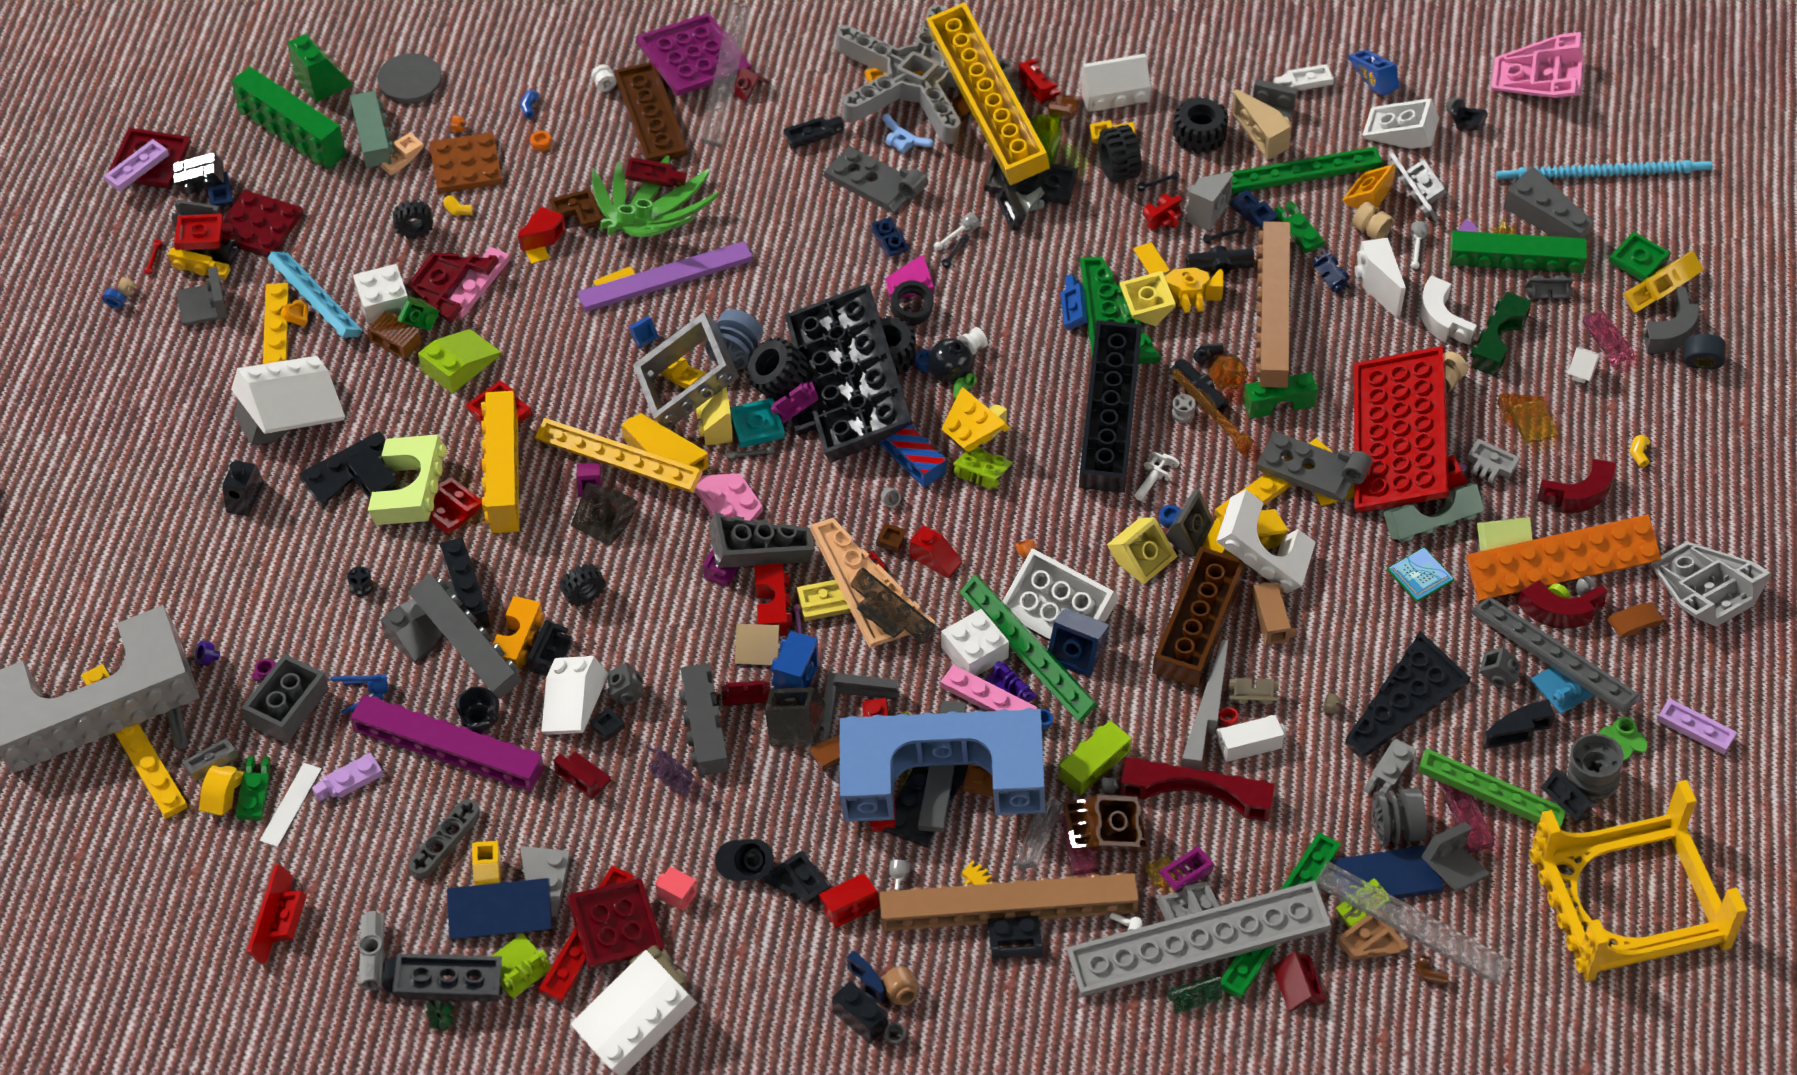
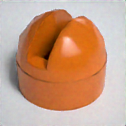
[450,115,467,133]
[1015,539,1035,558]

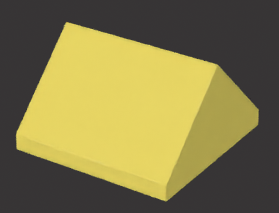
[1119,271,1176,326]

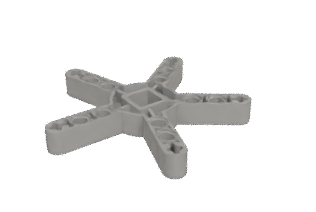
[836,5,1012,144]

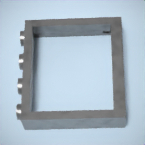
[633,312,739,429]

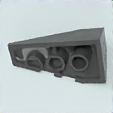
[380,581,456,664]

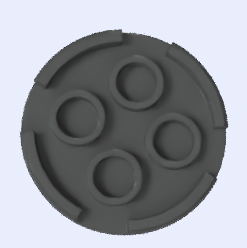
[377,53,442,104]

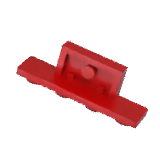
[247,864,307,964]

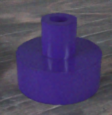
[195,640,220,666]

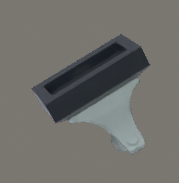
[996,184,1044,231]

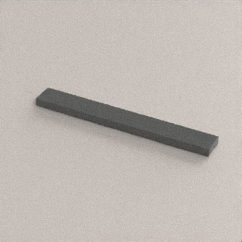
[1473,597,1640,714]

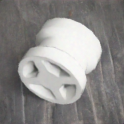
[591,65,617,92]
[960,327,988,355]

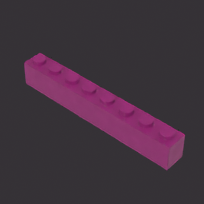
[350,695,544,792]

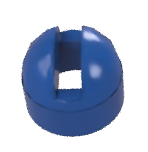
[1041,709,1054,731]

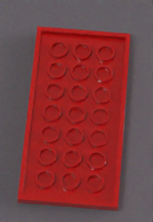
[1354,346,1449,513]

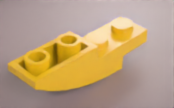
[1623,250,1704,313]

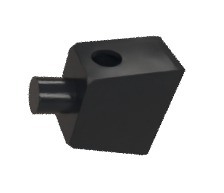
[222,460,264,517]

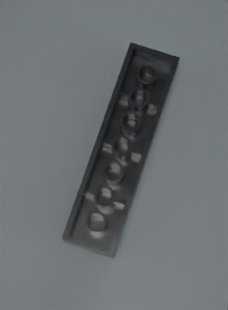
[1078,320,1142,493]

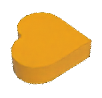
[281,300,308,327]

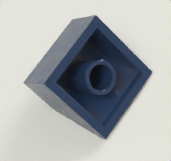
[1048,607,1109,677]

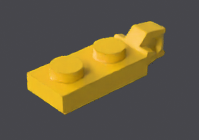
[168,247,230,280]

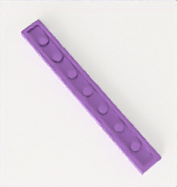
[577,241,753,312]

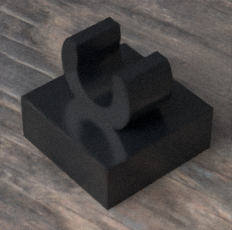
[590,707,625,742]

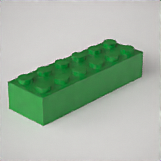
[231,66,346,170]

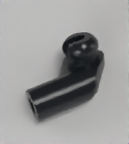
[1193,343,1223,363]

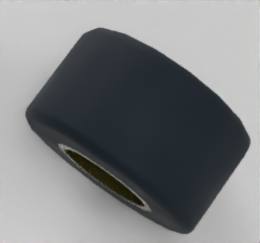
[1684,334,1726,370]

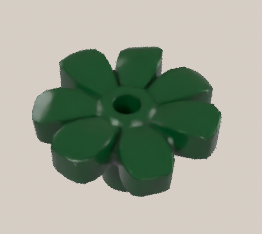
[426,1000,454,1031]

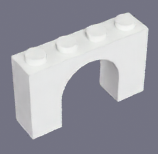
[1216,490,1316,594]

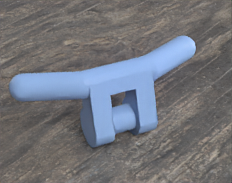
[882,114,934,154]

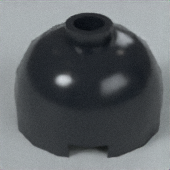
[928,338,974,382]

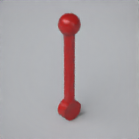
[144,239,162,275]

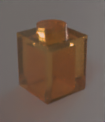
[1208,356,1250,390]

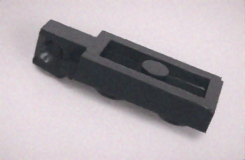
[783,116,844,149]

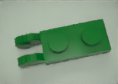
[1274,201,1324,254]
[236,756,271,820]

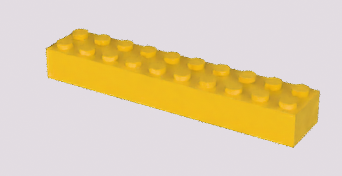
[926,2,1050,185]

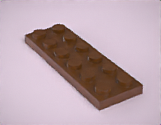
[613,62,688,162]

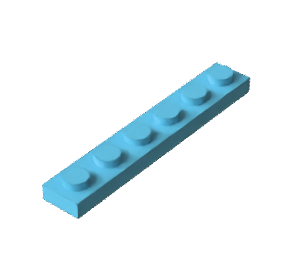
[268,251,363,338]

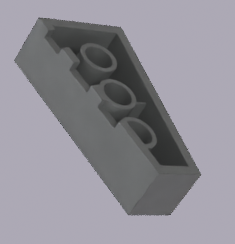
[1504,166,1593,241]
[679,663,728,776]

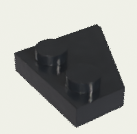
[762,850,829,905]

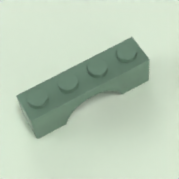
[1383,484,1484,542]

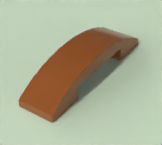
[1049,94,1080,120]

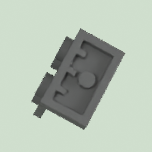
[1253,79,1298,120]
[177,267,228,326]
[1422,822,1489,892]

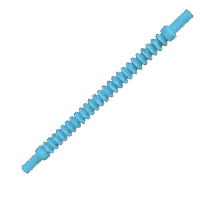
[1496,160,1713,180]

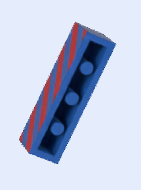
[878,425,946,488]

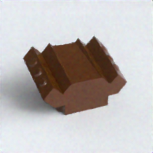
[1062,795,1150,853]

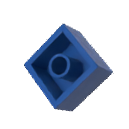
[770,631,819,704]

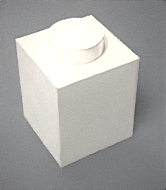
[1568,347,1600,383]

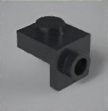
[1451,99,1488,131]

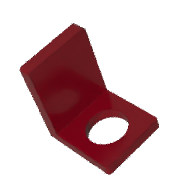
[729,67,769,102]

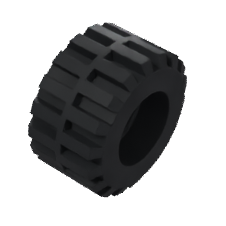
[1173,96,1229,153]
[1098,124,1142,183]
[880,316,916,375]
[746,337,808,400]

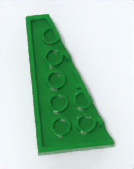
[1080,257,1161,364]

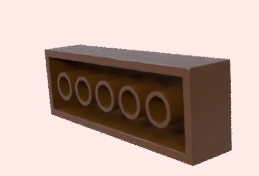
[1152,546,1245,688]

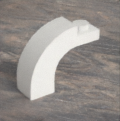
[1420,275,1477,345]

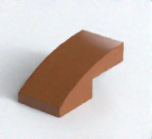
[1607,602,1664,638]
[810,735,840,771]

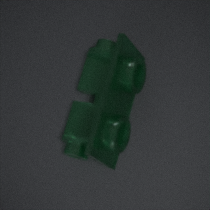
[1167,975,1223,1014]

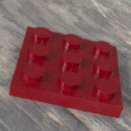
[107,127,191,189]
[221,190,304,257]
[567,878,664,969]

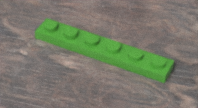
[1417,748,1566,828]

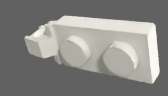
[1273,64,1334,91]

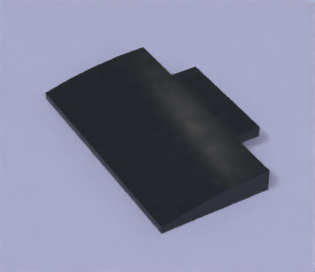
[785,283,913,463]

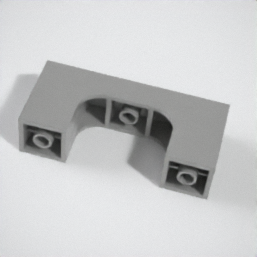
[0,605,200,773]

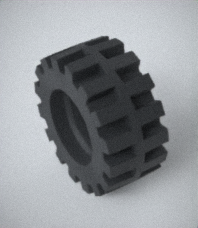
[393,200,434,239]
[559,563,606,606]

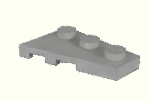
[520,846,570,922]

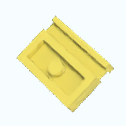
[797,580,851,622]

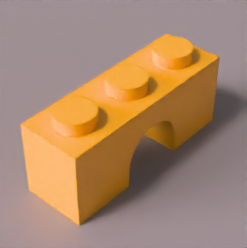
[492,596,545,673]

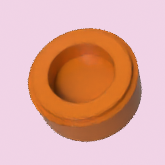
[530,131,552,152]

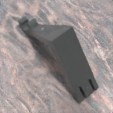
[811,672,898,747]

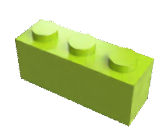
[1058,721,1132,796]

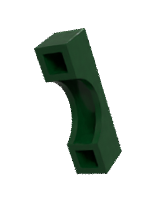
[1470,292,1532,377]

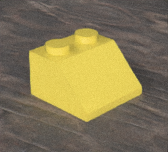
[696,386,733,446]
[1107,517,1178,584]

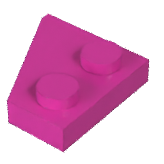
[885,255,934,300]

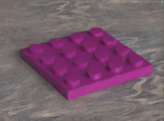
[635,13,751,96]

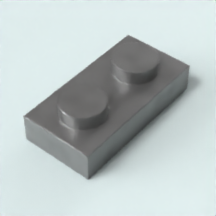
[182,738,239,781]

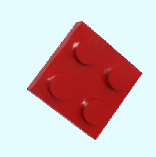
[174,214,223,250]

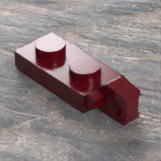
[625,157,687,187]

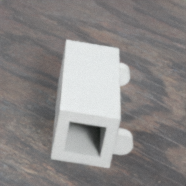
[1216,715,1286,762]

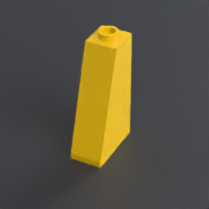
[622,413,709,490]

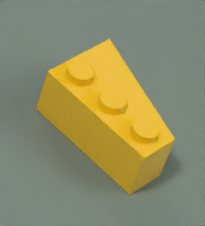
[1202,509,1288,558]

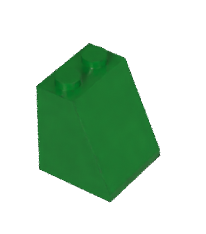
[287,33,352,103]

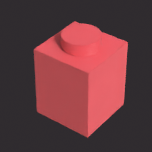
[656,866,697,912]

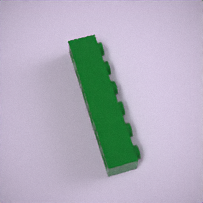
[1449,230,1587,273]

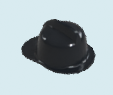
[715,839,774,881]

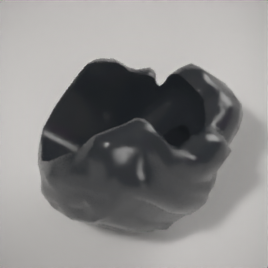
[455,686,500,735]

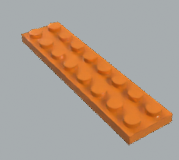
[1465,514,1662,602]

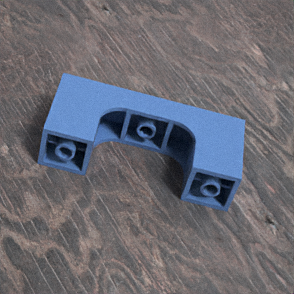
[840,708,1046,822]

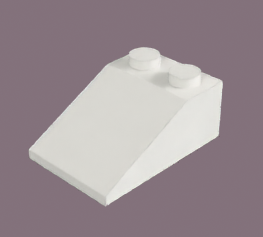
[1362,98,1440,149]
[1355,238,1406,318]
[541,656,608,735]

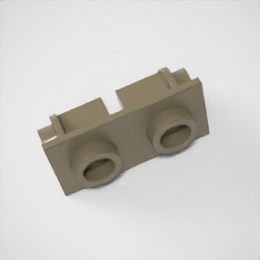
[1228,677,1279,704]

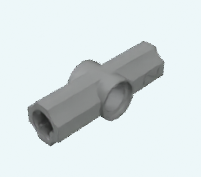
[358,911,385,990]

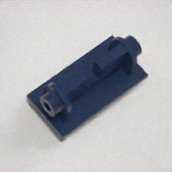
[1313,248,1351,293]

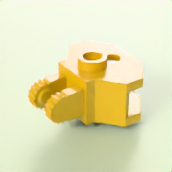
[1165,268,1210,313]

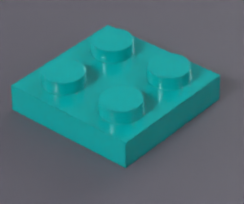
[730,398,785,448]

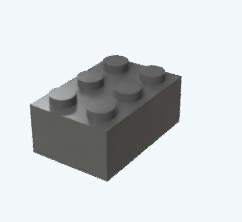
[241,654,329,744]

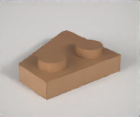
[1336,910,1408,961]

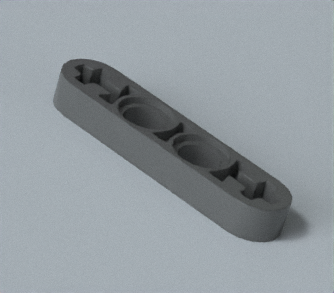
[409,800,480,880]

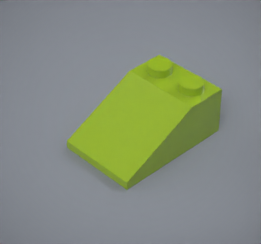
[418,329,502,394]

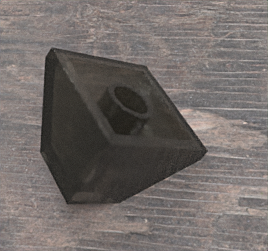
[570,483,638,545]

